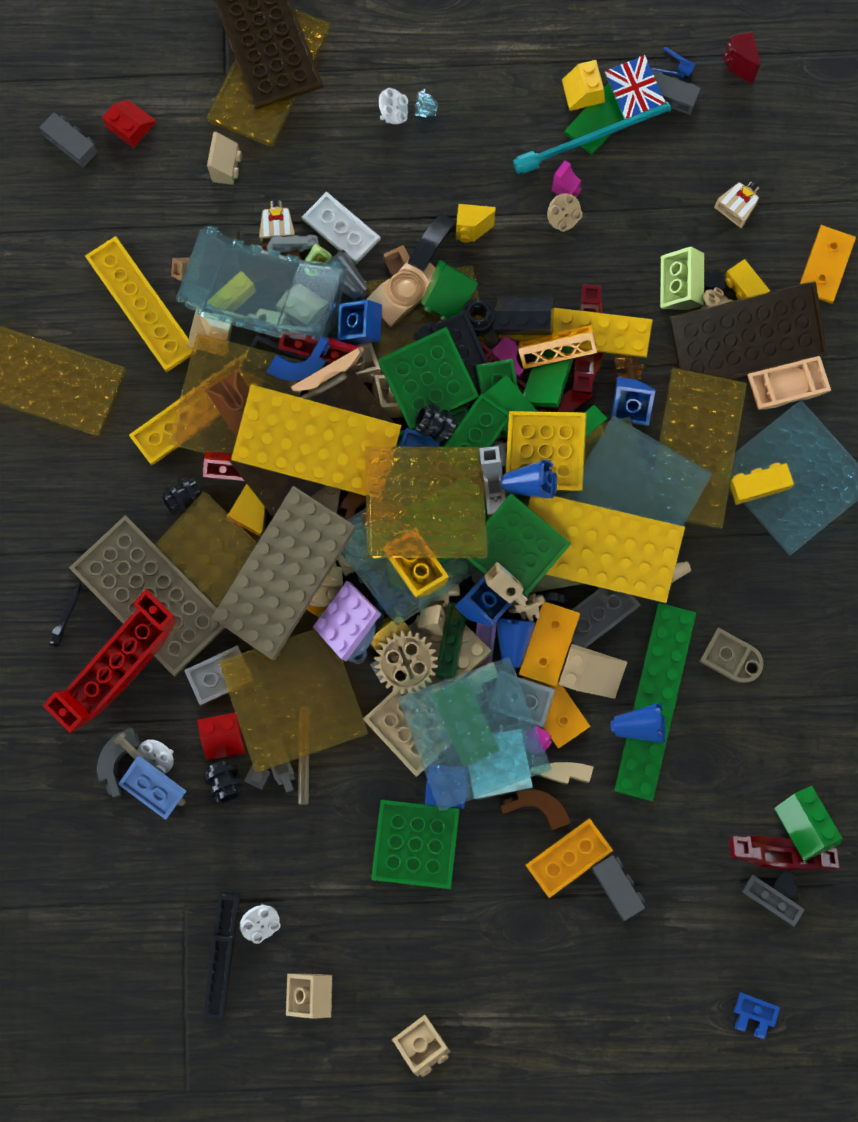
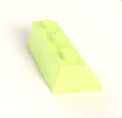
[660,247,704,310]

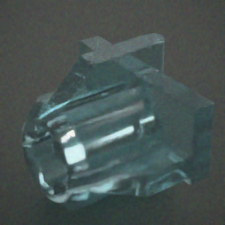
[415,89,438,117]

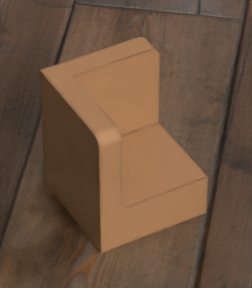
[384,245,410,276]
[171,257,201,281]

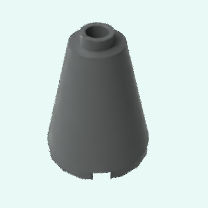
[318,249,369,301]

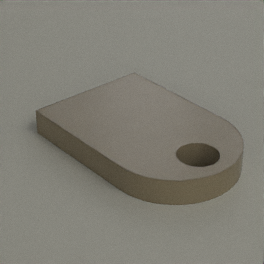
[699,627,763,683]

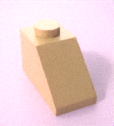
[416,605,446,636]

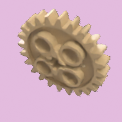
[374,630,438,694]

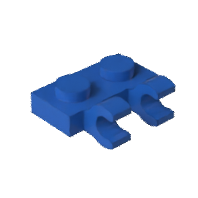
[734,993,780,1039]

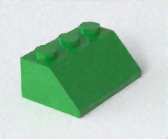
[774,786,843,861]

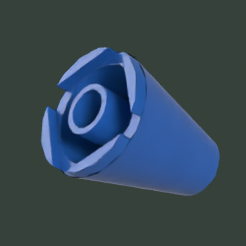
[501,459,557,499]
[497,618,535,671]
[611,703,666,743]

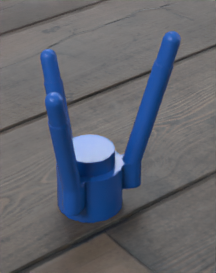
[651,47,695,79]

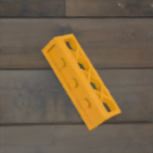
[518,325,597,369]

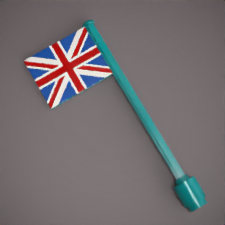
[513,55,671,174]

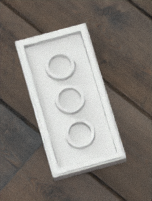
[302,192,380,265]

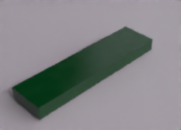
[435,602,466,680]

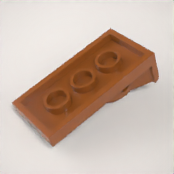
[205,370,250,438]

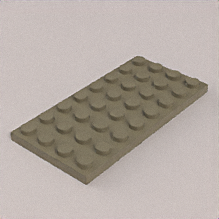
[212,486,357,660]
[69,515,225,677]

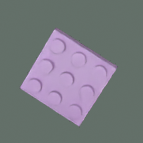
[313,581,381,661]

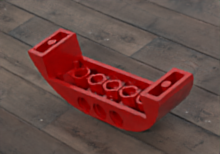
[43,589,175,733]

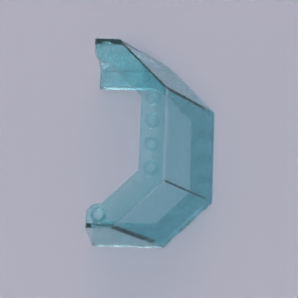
[176,225,348,341]

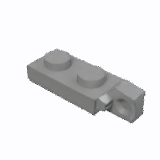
[267,235,319,253]

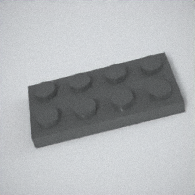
[571,588,641,648]

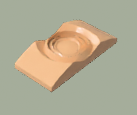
[368,262,435,327]
[291,347,364,391]
[747,356,831,410]

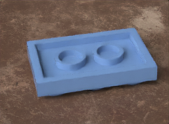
[118,756,186,820]

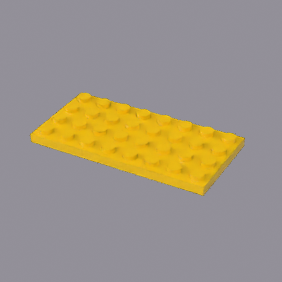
[231,384,401,500]
[528,496,685,603]

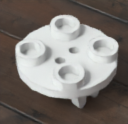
[378,88,408,125]
[137,740,174,774]
[240,904,280,944]

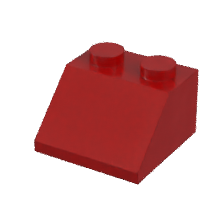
[102,100,156,148]
[197,712,246,761]

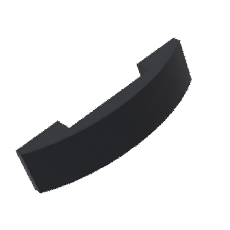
[408,213,457,271]

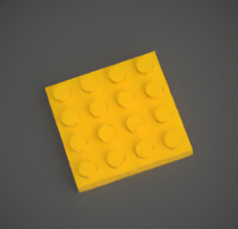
[506,411,587,491]

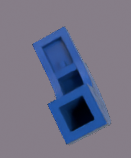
[267,336,330,381]

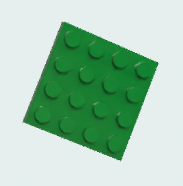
[377,327,479,429]
[461,493,571,595]
[371,800,459,889]

